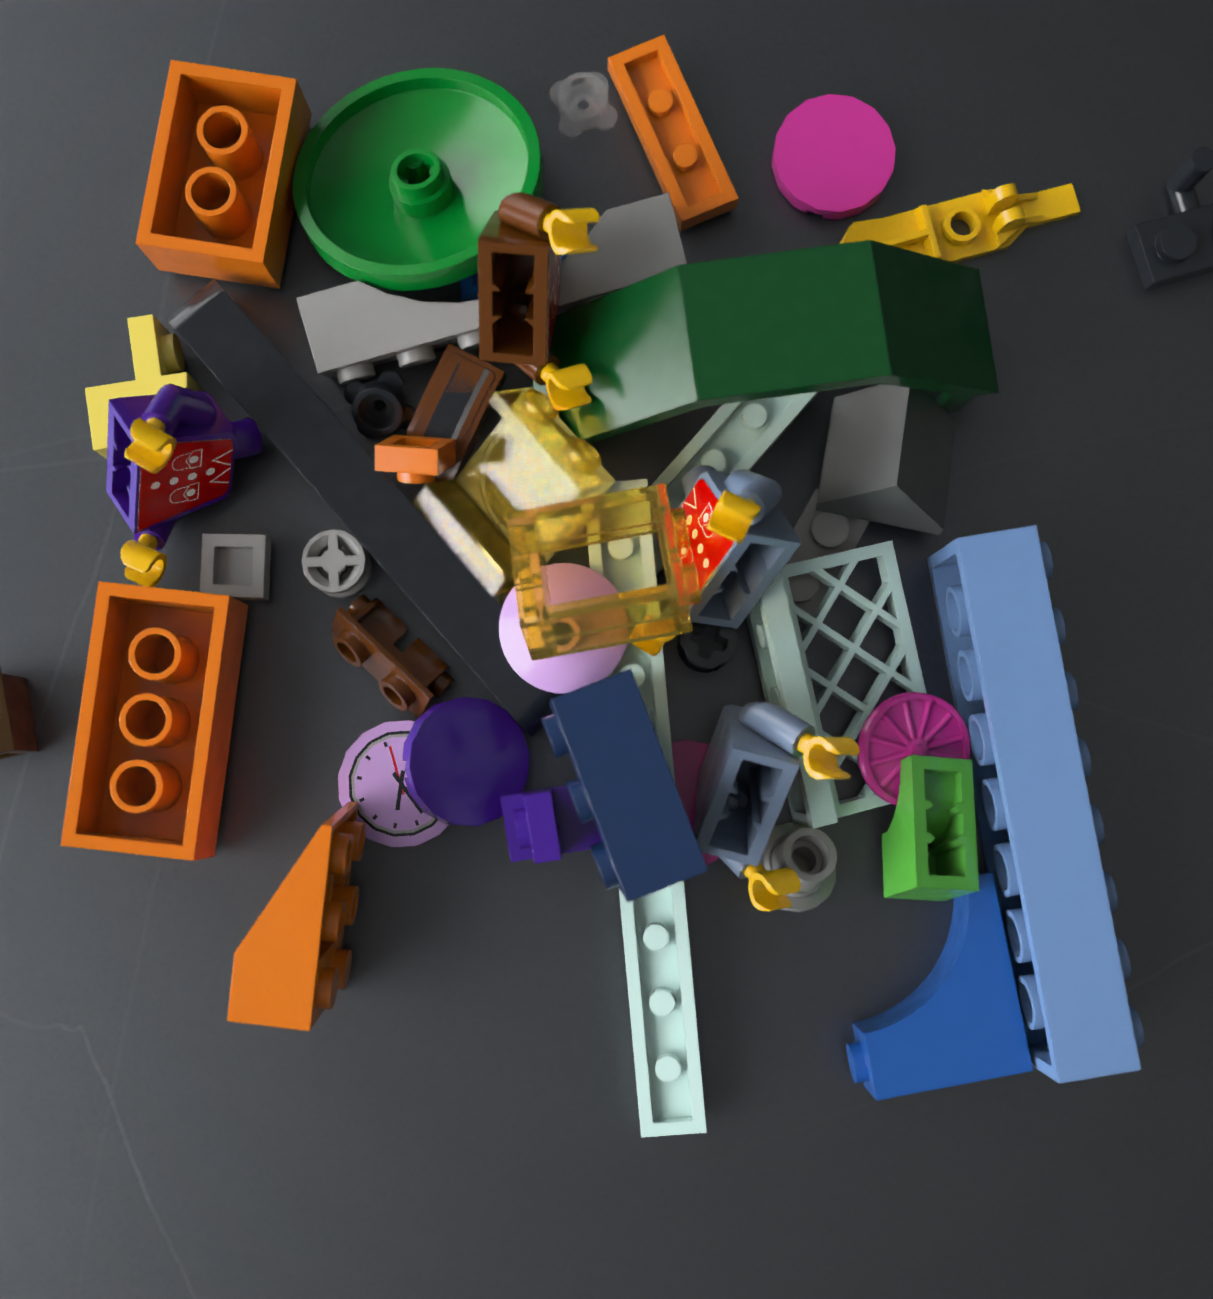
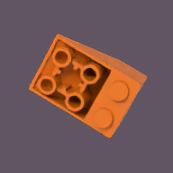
[227,801,366,1031]

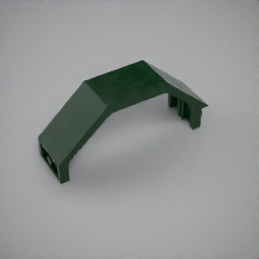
[533,240,999,467]

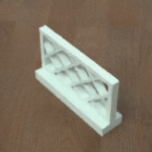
[746,540,927,829]

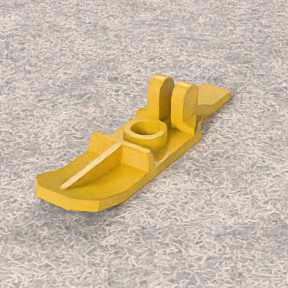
[840,183,1081,263]

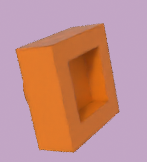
[375,435,456,484]

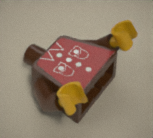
[478,192,600,411]

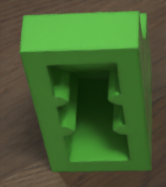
[882,755,979,901]

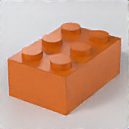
[135,60,312,289]

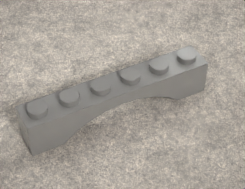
[296,192,687,385]

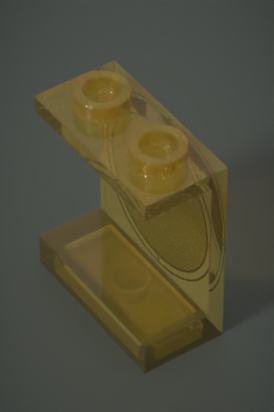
[413,387,615,597]

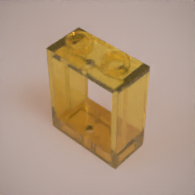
[506,483,702,661]

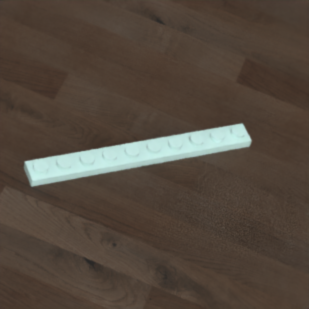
[585,479,707,1138]

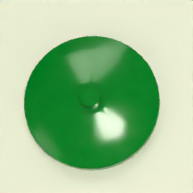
[293,68,544,291]

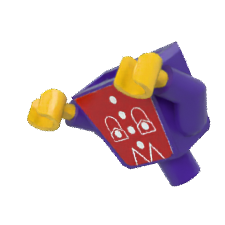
[106,383,262,587]

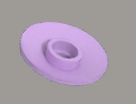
[499,563,629,694]

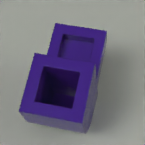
[500,784,601,864]

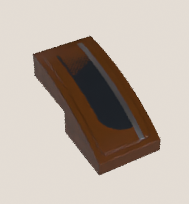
[406,343,507,492]

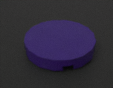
[402,697,529,826]

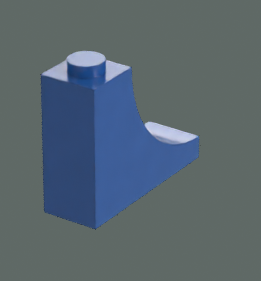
[846,869,1033,1101]

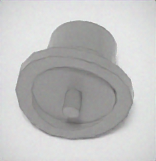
[761,822,837,912]

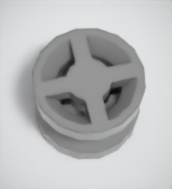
[301,529,373,599]

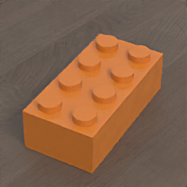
[60,581,249,861]

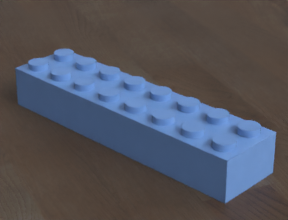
[927,525,1144,1084]

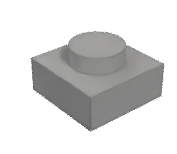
[200,533,271,601]

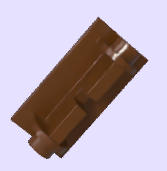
[330,594,455,719]

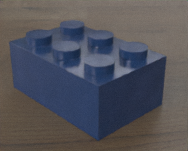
[542,669,708,902]

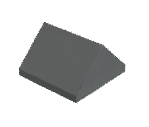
[816,384,956,535]

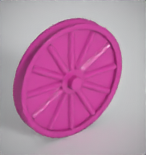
[857,692,971,806]

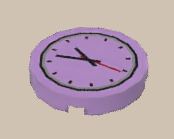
[338,720,450,847]

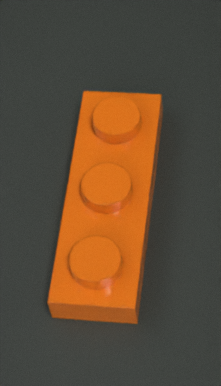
[608,34,739,231]

